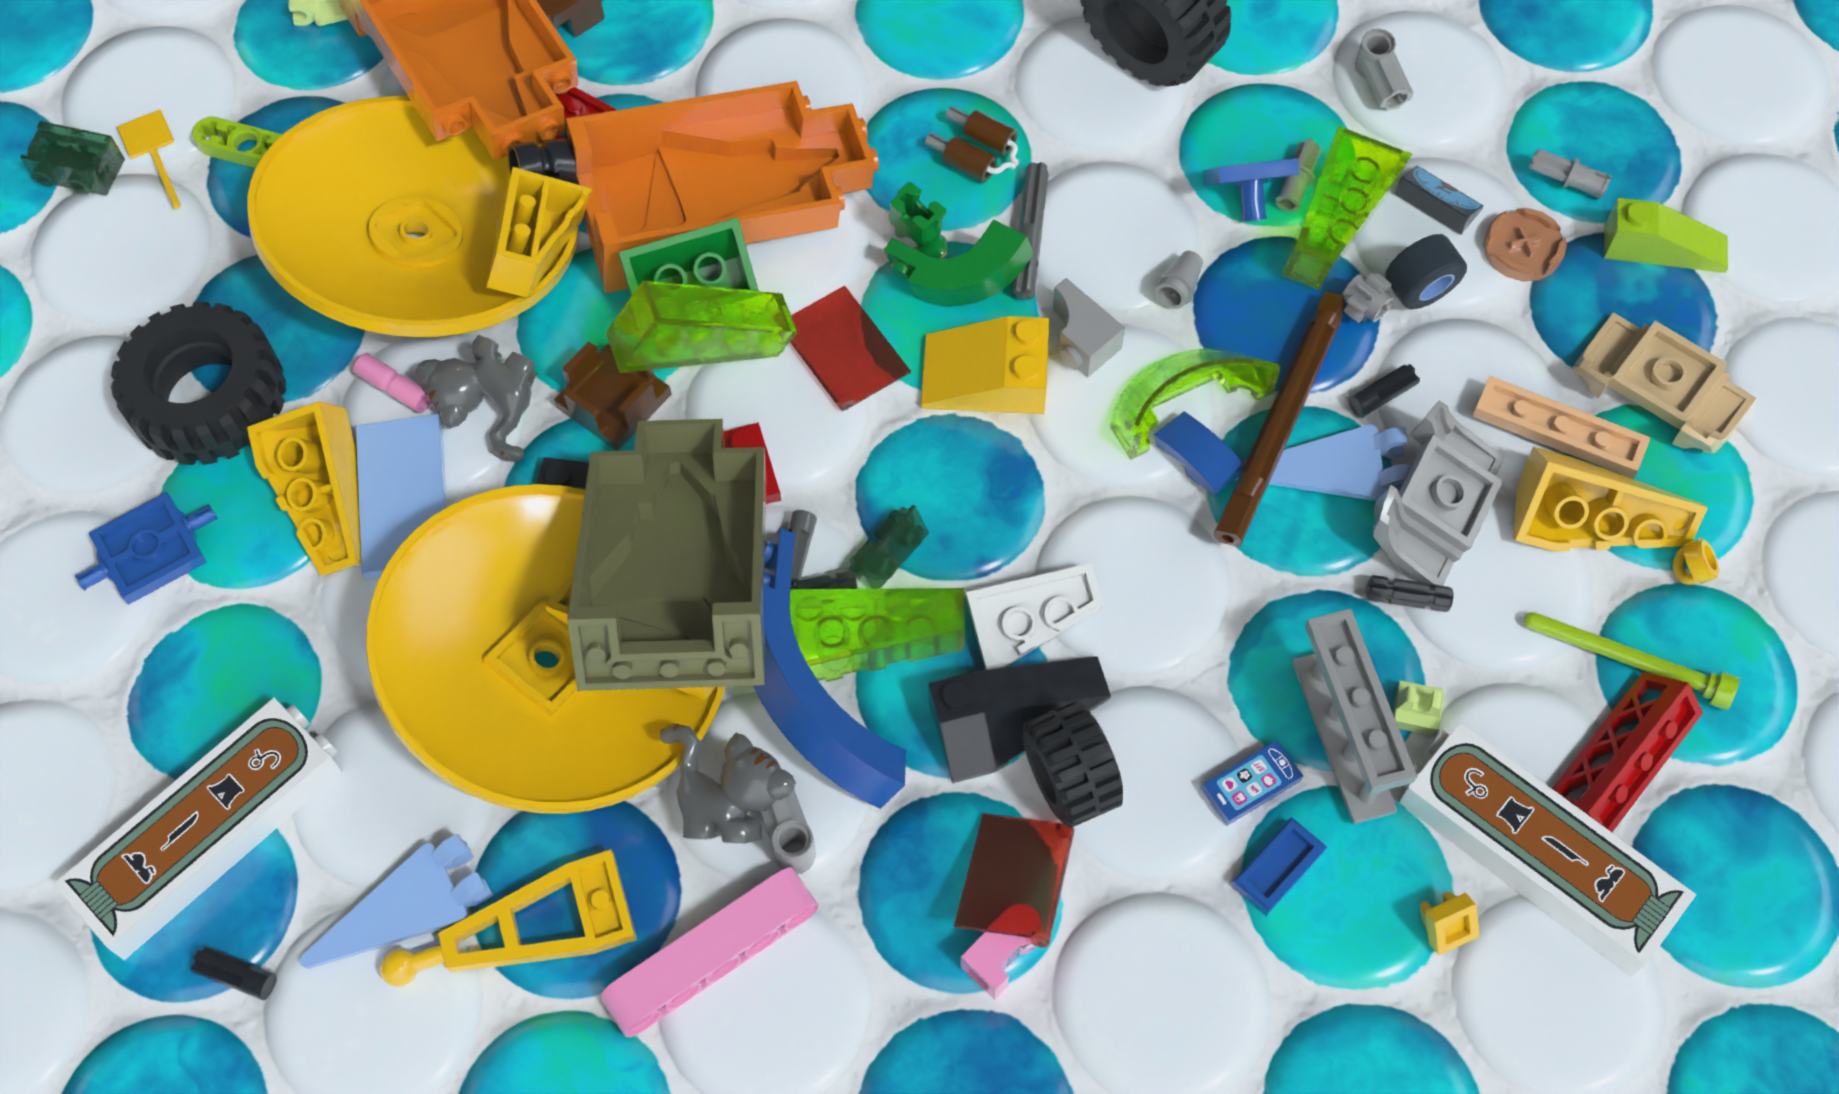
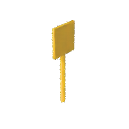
[117,109,181,209]

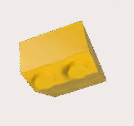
[921,316,1049,414]

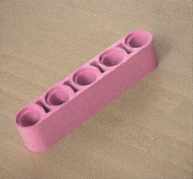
[600,867,819,1038]

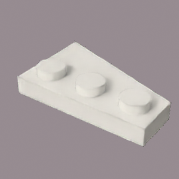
[965,563,1103,670]

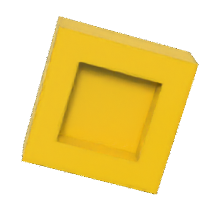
[1420,891,1480,955]

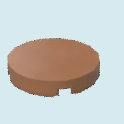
[1483,208,1567,282]

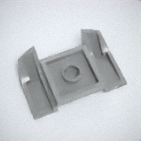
[1373,400,1505,588]

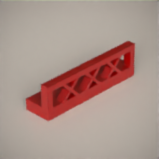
[1552,672,1703,832]

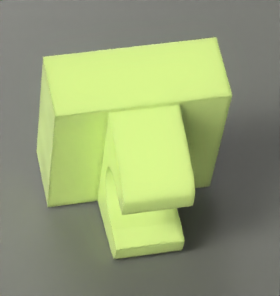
[1393,680,1445,736]

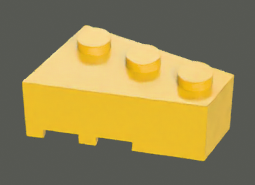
[486,167,592,298]

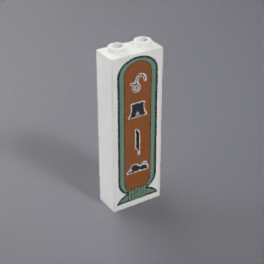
[52,698,342,960]
[1399,722,1697,977]

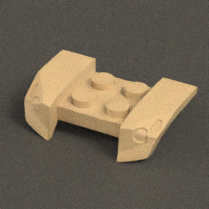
[1573,312,1757,454]

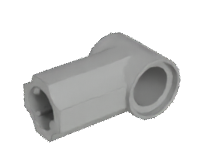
[1355,28,1413,111]
[760,790,816,874]

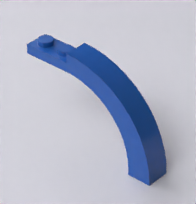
[753,527,906,809]

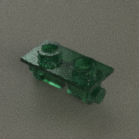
[847,505,929,593]

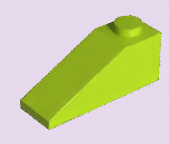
[1604,198,1728,273]

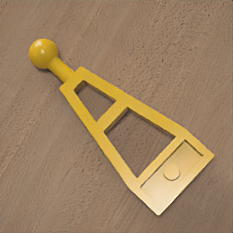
[380,849,637,987]

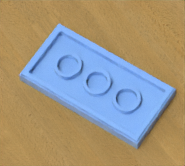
[356,414,447,580]

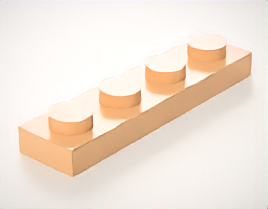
[1472,376,1651,479]

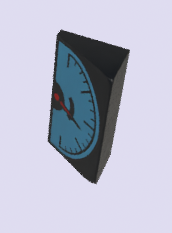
[1395,166,1484,234]

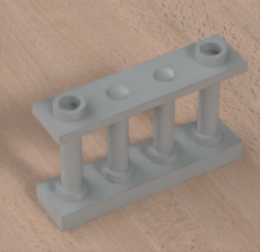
[1292,609,1417,825]

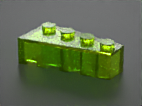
[1281,126,1413,289]
[606,281,798,373]
[790,588,965,682]

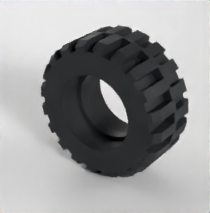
[1081,0,1231,87]
[111,302,286,465]

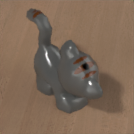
[415,335,537,462]
[659,724,796,844]

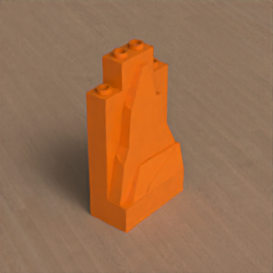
[339,0,578,161]
[566,81,879,294]

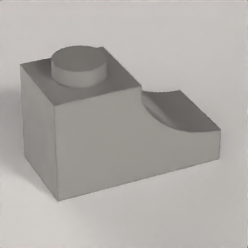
[1053,278,1125,378]

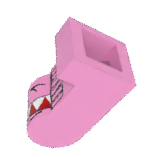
[961,905,1042,1000]

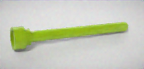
[1524,612,1740,711]

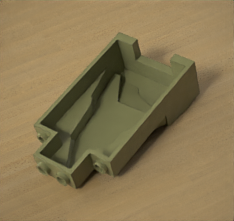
[567,419,766,691]

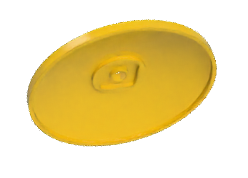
[247,96,579,337]

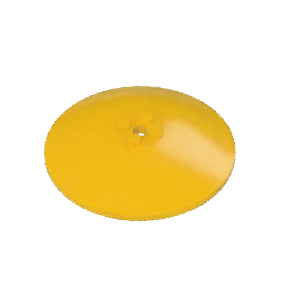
[366,484,725,814]

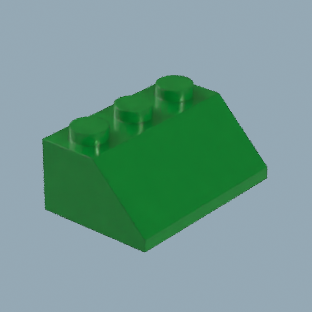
[618,217,761,332]

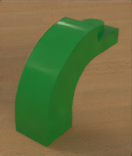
[883,219,1033,306]

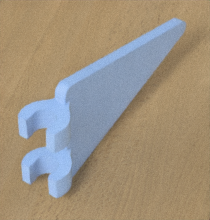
[1236,424,1411,501]
[300,834,493,969]

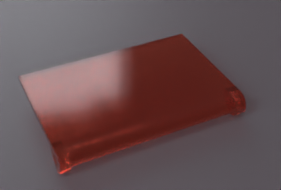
[775,286,911,411]
[954,813,1075,948]

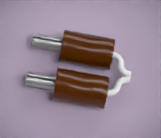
[925,106,1019,183]

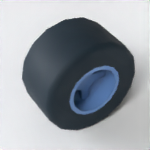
[1385,234,1467,310]

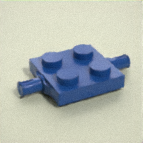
[75,492,218,605]

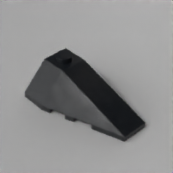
[928,656,1111,783]

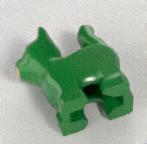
[888,182,948,258]

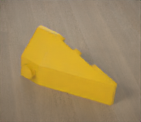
[247,401,361,576]
[1513,446,1708,552]

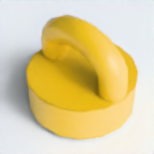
[1673,538,1720,585]

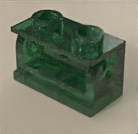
[20,121,125,196]

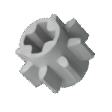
[1342,273,1394,323]

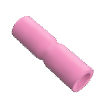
[353,353,431,413]

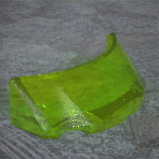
[1110,349,1280,460]

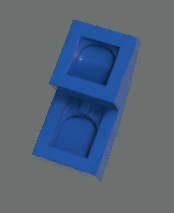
[1154,411,1245,495]

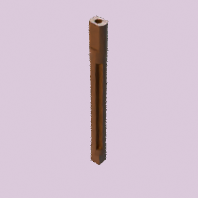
[1214,292,1346,547]

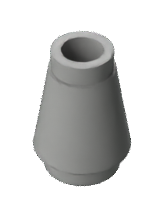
[1155,251,1203,309]

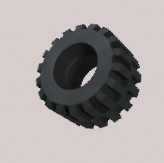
[1023,700,1123,828]

